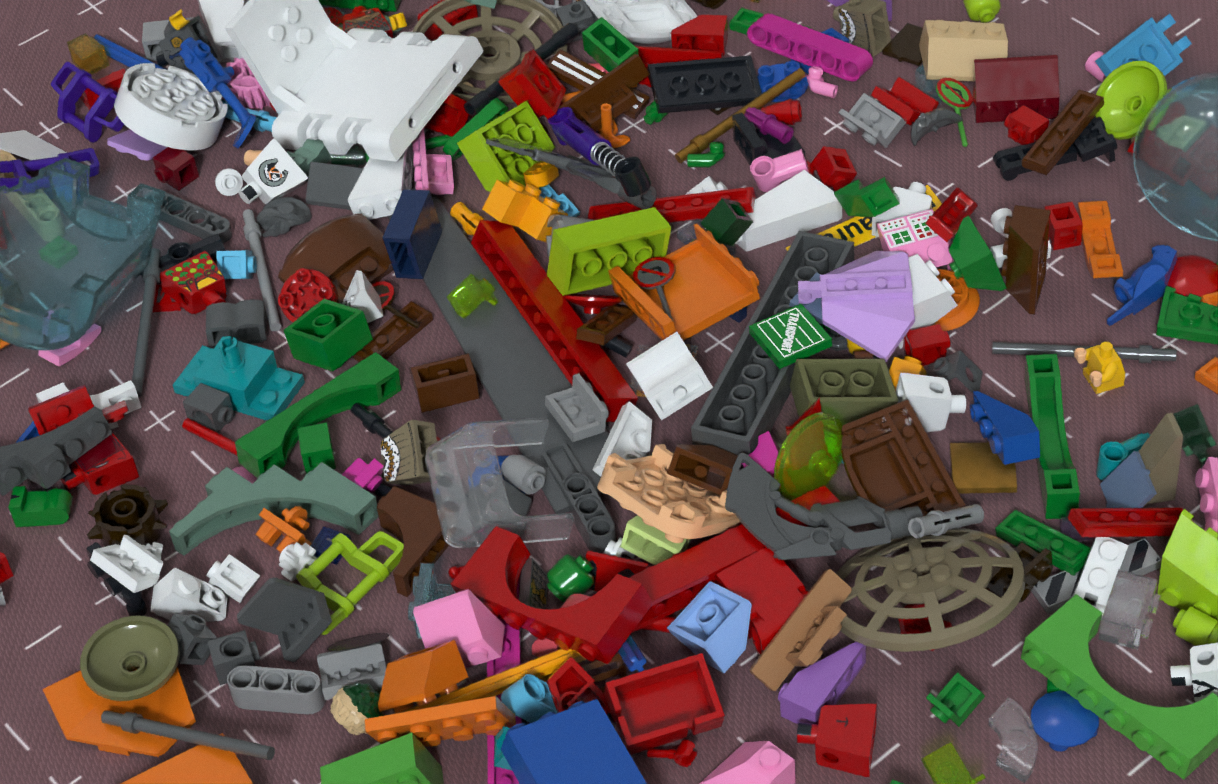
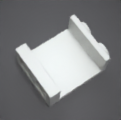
[626,332,713,421]

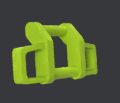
[296,531,404,635]

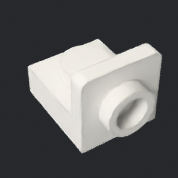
[206,554,260,603]

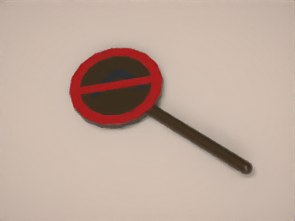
[371,281,420,329]

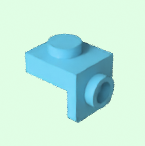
[217,250,257,279]

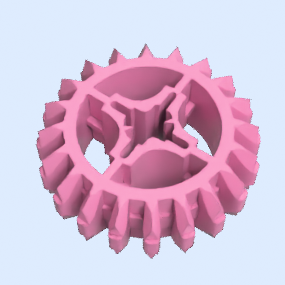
[222,58,271,110]

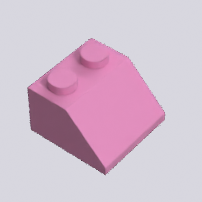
[413,589,505,668]

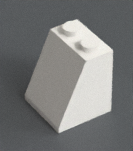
[898,254,958,349]

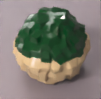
[330,682,384,735]

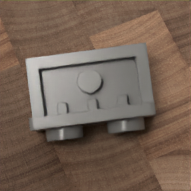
[838,93,906,148]
[545,373,608,442]
[317,641,387,700]

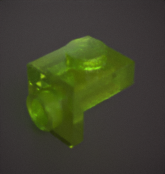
[447,274,498,319]

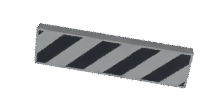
[1031,538,1162,614]

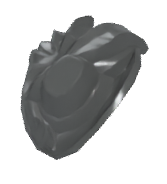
[911,108,963,146]
[256,197,312,237]

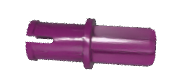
[744,107,794,144]

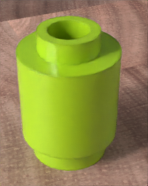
[1173,606,1218,646]

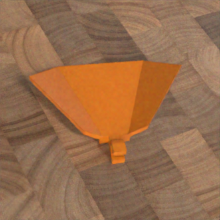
[42,667,196,757]

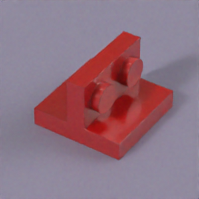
[498,49,566,119]
[424,94,473,137]

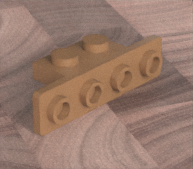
[750,569,852,691]

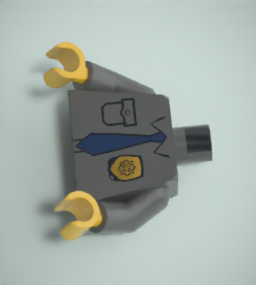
[156,9,222,74]

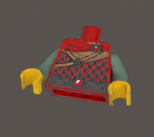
[338,6,407,38]

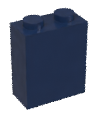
[383,189,442,279]

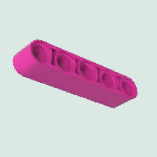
[747,13,873,82]

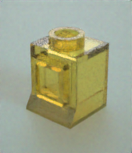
[67,33,110,75]

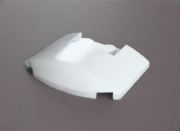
[584,0,698,44]

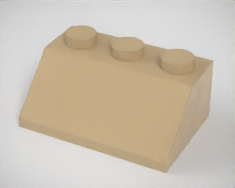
[919,20,1008,81]

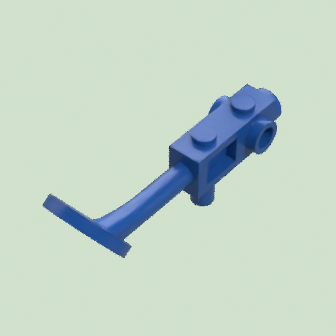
[179,37,256,149]

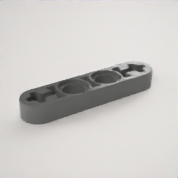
[143,190,232,243]

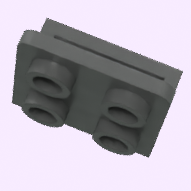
[237,578,332,663]

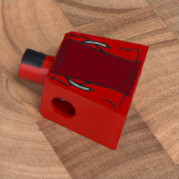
[61,432,139,495]

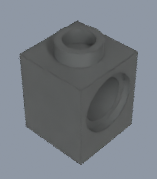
[183,383,235,433]
[207,630,261,685]

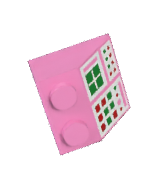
[876,209,953,268]

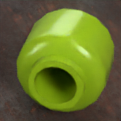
[963,0,1001,23]

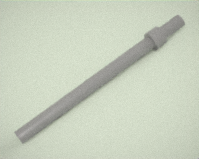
[243,209,281,331]

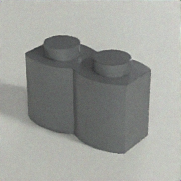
[206,300,267,347]

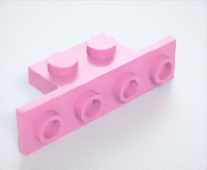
[412,128,454,195]

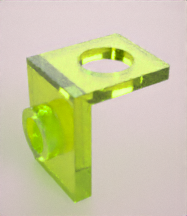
[921,742,986,784]

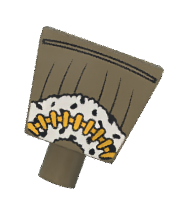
[833,0,891,57]
[378,420,442,485]

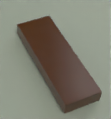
[352,301,433,362]
[576,305,637,345]

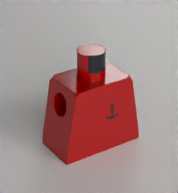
[797,703,877,777]

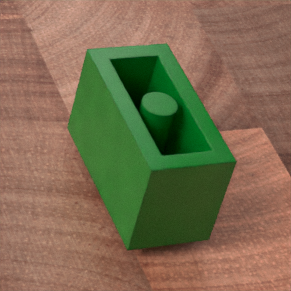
[582,17,639,72]

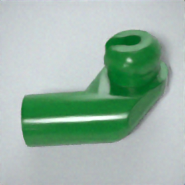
[687,142,726,167]

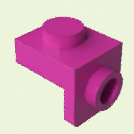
[342,458,384,493]

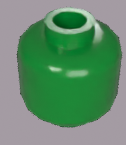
[547,554,594,602]

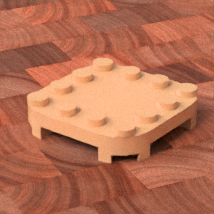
[597,444,742,543]

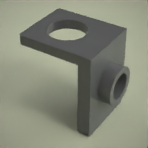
[926,350,983,393]

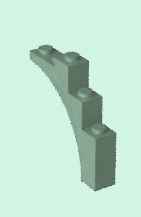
[169,462,379,556]

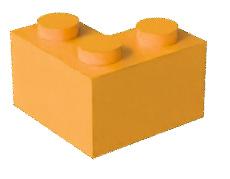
[482,179,568,242]

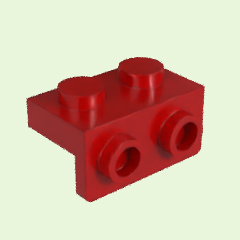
[871,77,939,125]

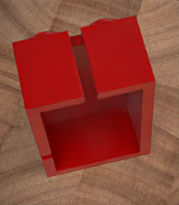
[604,653,725,755]

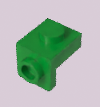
[926,672,985,727]

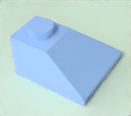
[667,581,752,673]

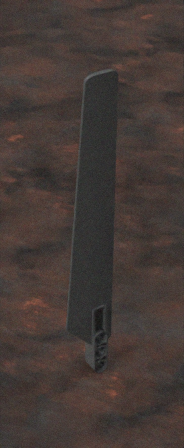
[387,188,617,553]

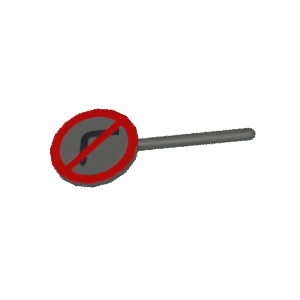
[633,257,675,322]

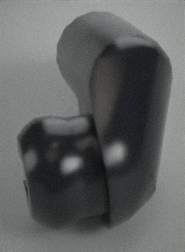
[601,336,633,358]

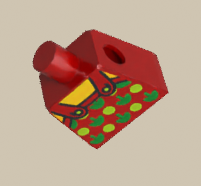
[160,251,227,314]

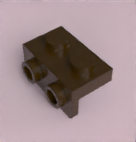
[985,542,1053,602]

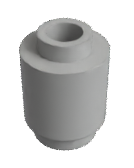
[501,455,546,494]

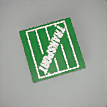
[749,304,832,369]

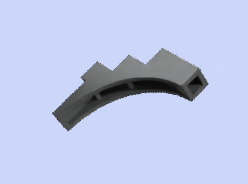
[0,407,112,496]

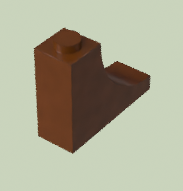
[377,486,459,597]

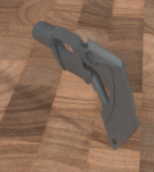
[486,138,657,210]
[725,453,923,560]

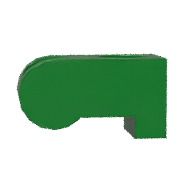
[8,486,73,527]

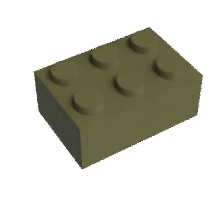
[790,359,899,428]

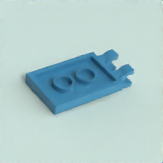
[1095,14,1192,77]

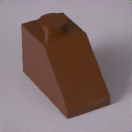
[667,444,738,495]

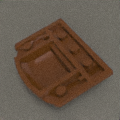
[278,213,394,304]
[840,399,966,516]

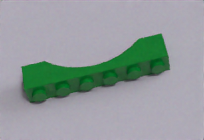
[235,352,401,478]
[1024,354,1080,519]

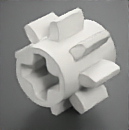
[279,542,317,582]

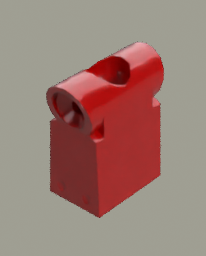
[716,547,809,656]

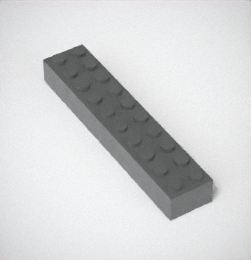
[691,231,855,466]

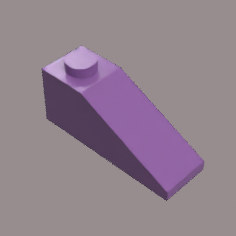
[778,642,866,724]

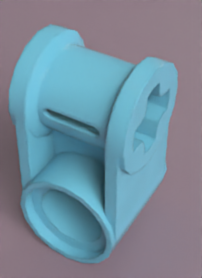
[501,674,557,723]

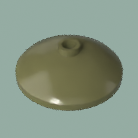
[80,616,180,701]

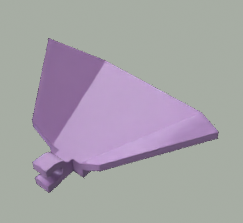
[798,251,915,362]

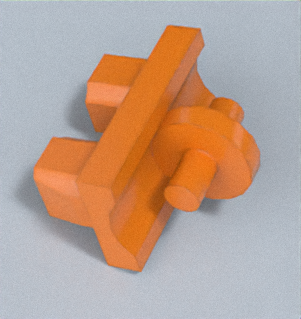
[255,506,315,553]

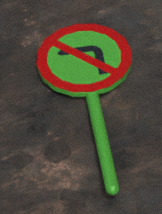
[936,78,973,147]

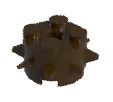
[87,484,168,547]

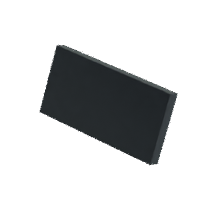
[647,55,762,114]

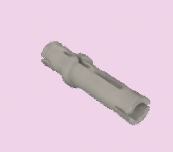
[908,504,984,538]

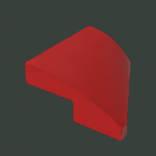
[547,657,610,714]

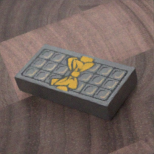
[519,558,548,609]

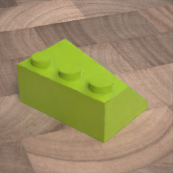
[457,101,555,192]
[1157,509,1218,620]

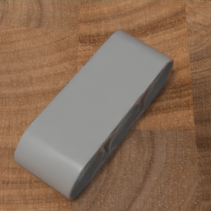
[227,666,325,715]

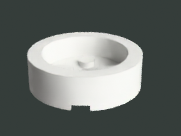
[114,63,228,150]

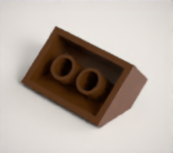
[1002,205,1051,315]

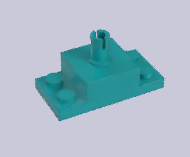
[173,336,305,420]

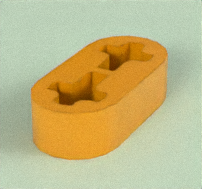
[523,161,559,188]

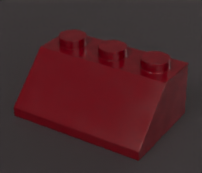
[973,55,1060,123]

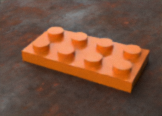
[365,696,516,747]

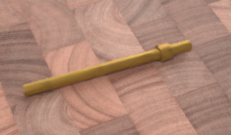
[675,68,806,163]

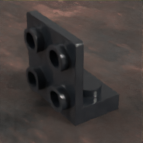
[732,113,805,165]

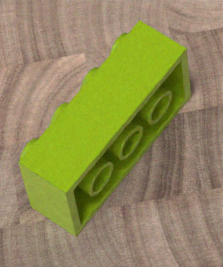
[547,207,671,296]

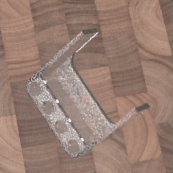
[425,417,575,548]

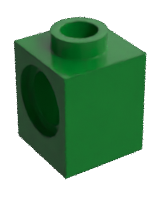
[297,422,336,474]

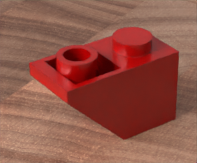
[671,15,728,56]

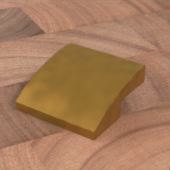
[950,442,1017,494]

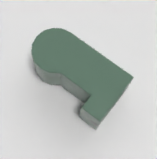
[287,139,333,182]

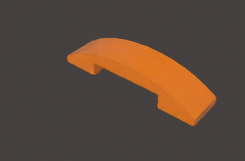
[1078,201,1123,278]

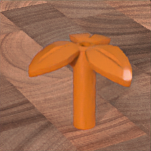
[598,103,631,148]

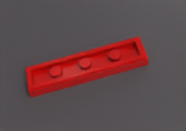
[925,187,978,242]
[1068,508,1192,537]

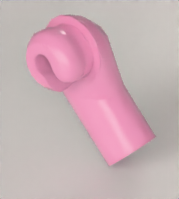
[806,66,838,98]

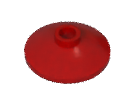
[564,294,622,314]

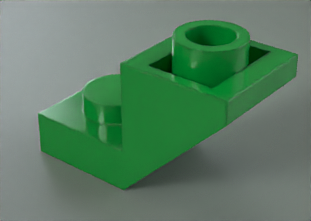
[834,177,900,217]

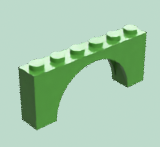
[1021,594,1218,780]

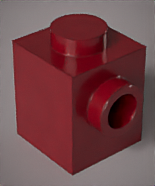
[153,147,199,191]

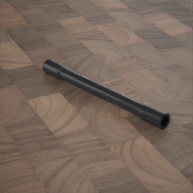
[464,23,578,117]

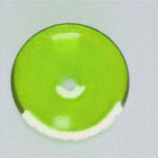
[774,412,843,500]

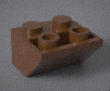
[409,353,480,413]

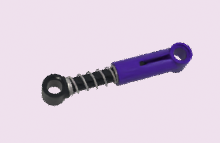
[548,107,651,197]

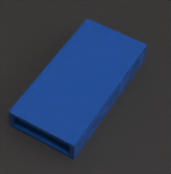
[501,699,647,784]

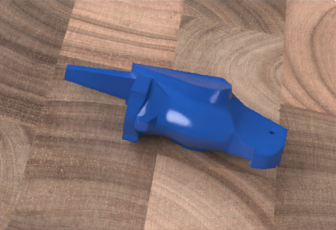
[1107,245,1177,326]

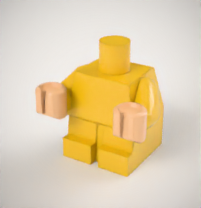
[1074,342,1125,394]

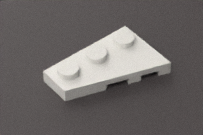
[593,401,652,477]

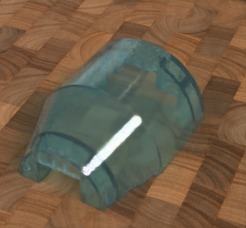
[0,158,166,351]

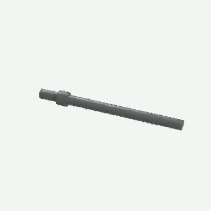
[132,248,161,397]
[992,342,1177,363]
[101,710,275,760]

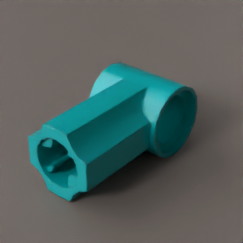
[1096,432,1150,481]

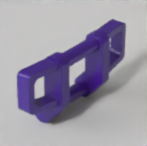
[51,62,125,142]
[0,148,100,193]

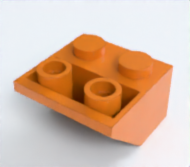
[378,640,469,713]

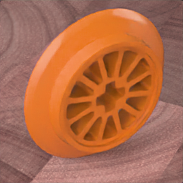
[931,269,980,331]

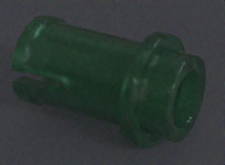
[330,146,365,168]

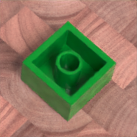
[283,299,373,372]

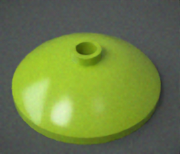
[1095,61,1167,140]

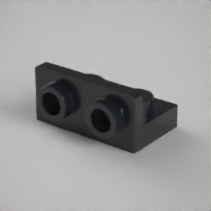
[1073,116,1117,163]

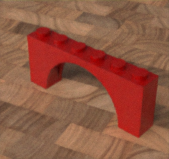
[451,526,653,664]

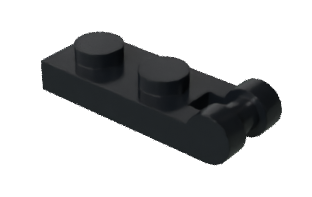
[993,142,1077,181]
[86,542,147,616]

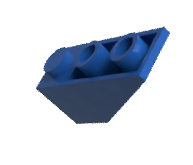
[970,391,1040,465]

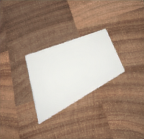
[0,130,67,160]

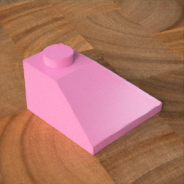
[699,741,796,784]

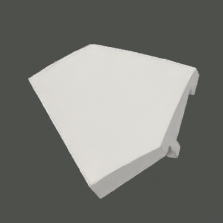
[90,535,163,593]

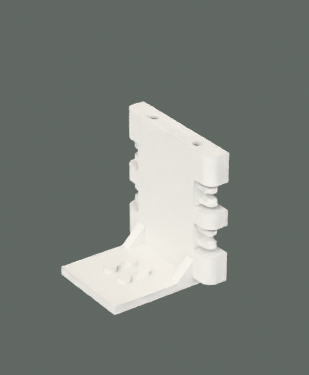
[225,0,484,162]

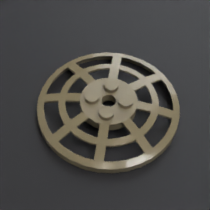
[413,0,567,104]
[836,528,1026,652]

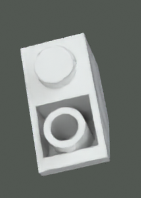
[150,568,228,622]

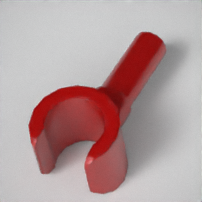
[647,740,698,767]

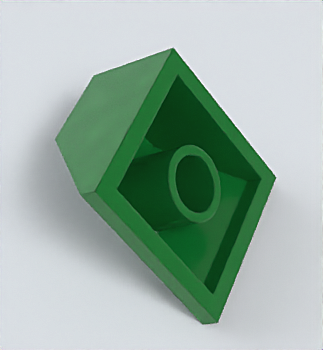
[949,215,1007,291]

